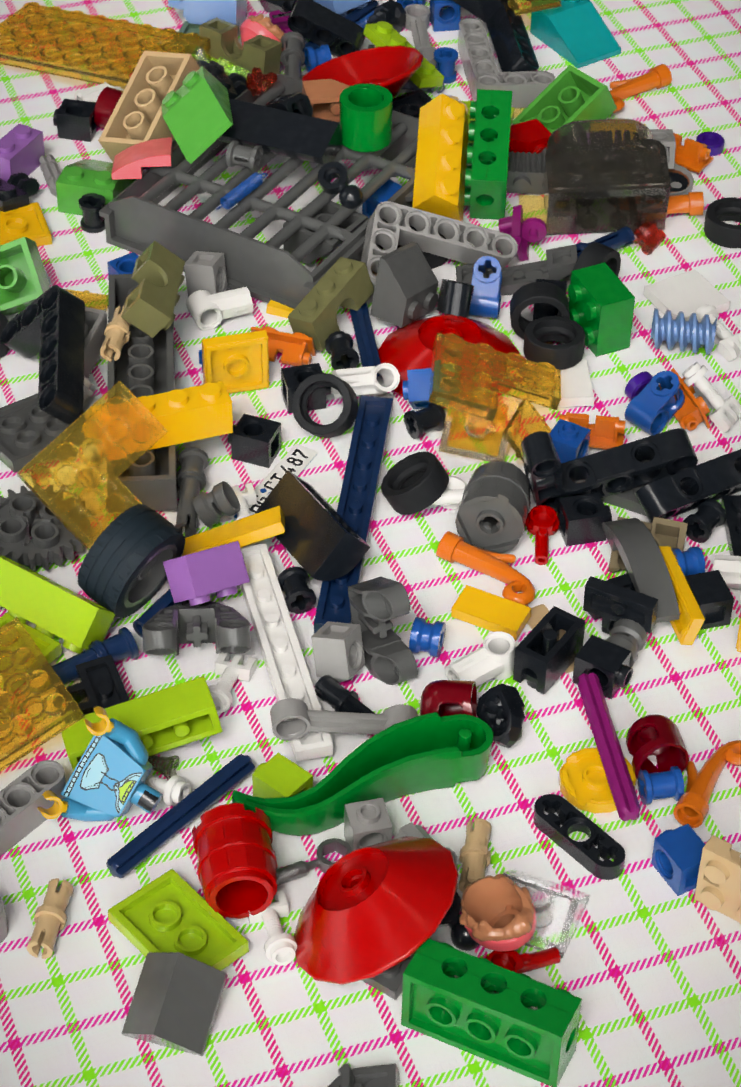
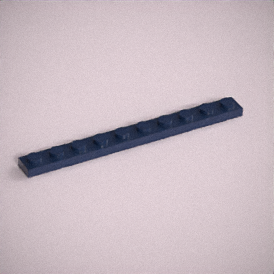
[314,395,393,633]

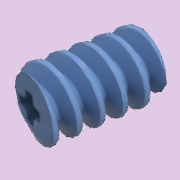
[650,308,717,355]

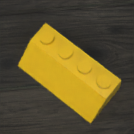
[412,93,469,221]
[84,381,233,460]

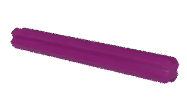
[578,672,641,821]

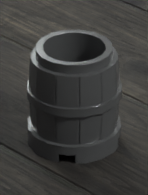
[455,461,531,553]

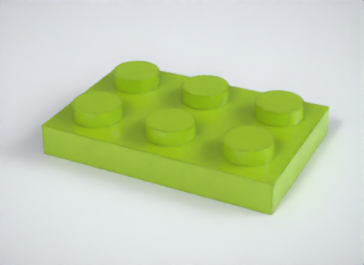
[108,869,249,971]

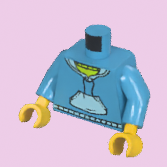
[37,706,163,822]

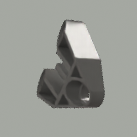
[348,577,418,685]
[142,600,251,656]

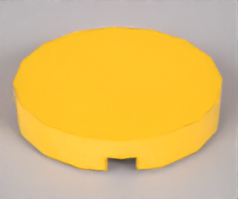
[559,748,636,813]

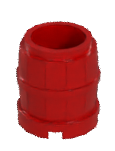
[192,803,278,919]

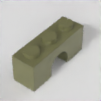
[198,17,282,81]
[121,240,185,338]
[288,257,374,352]

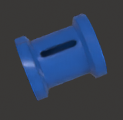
[433,47,458,84]
[638,766,684,805]

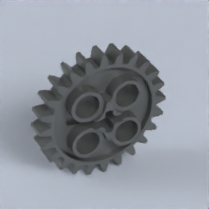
[0,484,92,571]

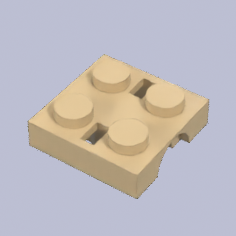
[694,835,741,924]

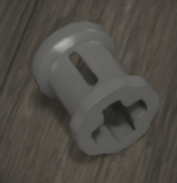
[226,140,264,173]

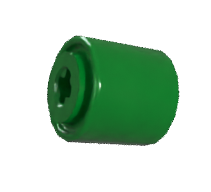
[340,83,393,152]

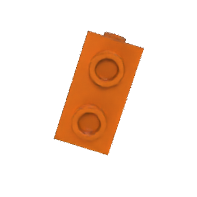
[674,133,713,173]
[251,327,316,366]
[659,368,710,431]
[559,412,626,450]

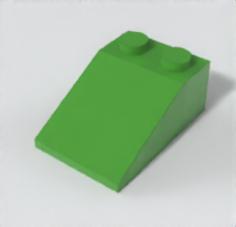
[512,65,617,142]
[161,66,233,164]
[56,159,137,216]
[0,237,50,316]

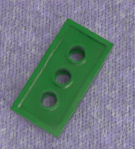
[464,89,512,220]
[401,939,582,1087]

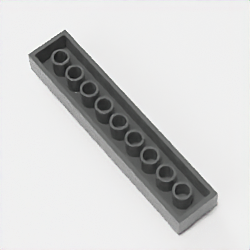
[106,274,178,513]

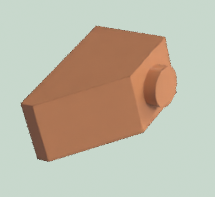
[302,79,349,122]

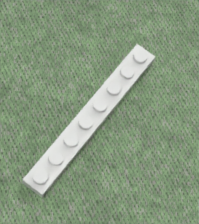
[240,543,333,762]

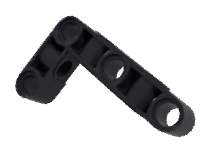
[521,428,698,512]
[635,449,741,523]

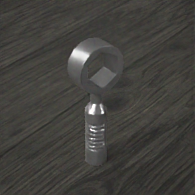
[276,838,352,886]

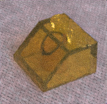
[439,386,522,462]

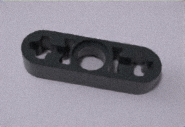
[533,794,625,880]

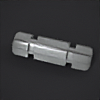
[39,154,61,196]

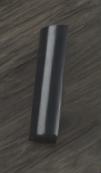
[217,99,342,165]
[255,470,370,581]

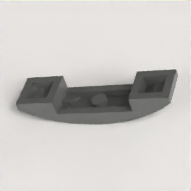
[456,244,578,295]
[602,518,680,623]

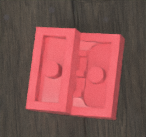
[112,137,173,180]

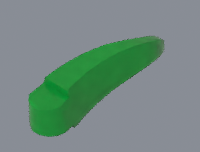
[232,712,493,836]

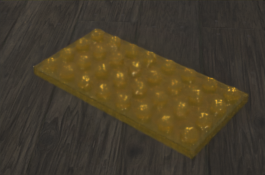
[0,2,211,89]

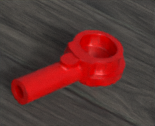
[525,505,560,565]
[485,947,560,973]

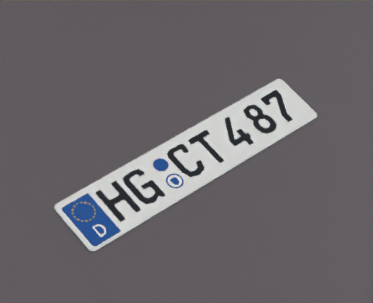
[230,444,318,520]

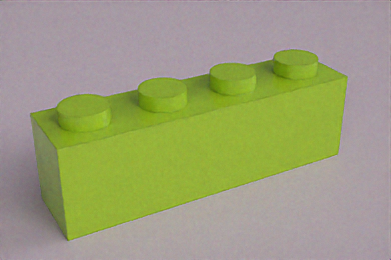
[0,555,116,654]
[59,676,223,771]

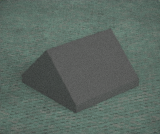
[121,952,228,1057]

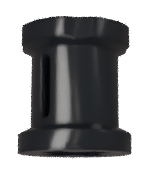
[79,193,106,233]
[325,331,359,370]
[404,401,447,439]
[683,499,727,543]
[278,566,316,614]

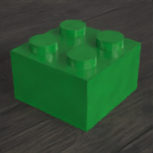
[568,262,635,357]

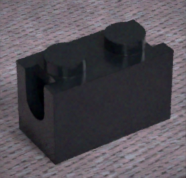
[513,606,585,694]

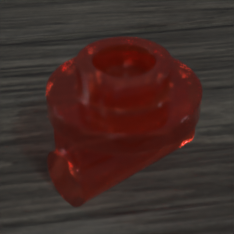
[246,67,278,96]
[633,221,666,255]

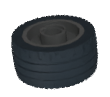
[77,504,185,618]

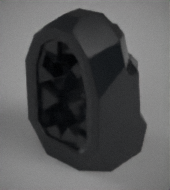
[367,0,406,40]
[265,92,313,117]
[477,683,525,748]

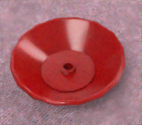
[301,46,424,99]
[378,315,521,409]
[294,836,459,985]

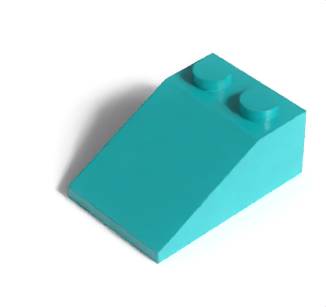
[530,0,621,69]

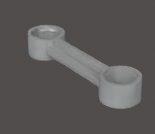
[404,4,436,68]
[270,698,418,741]

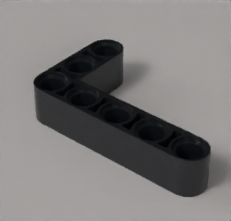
[452,0,539,72]
[0,285,85,424]

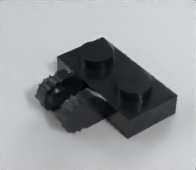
[197,60,250,100]
[0,172,40,212]
[583,576,658,634]
[54,654,129,722]

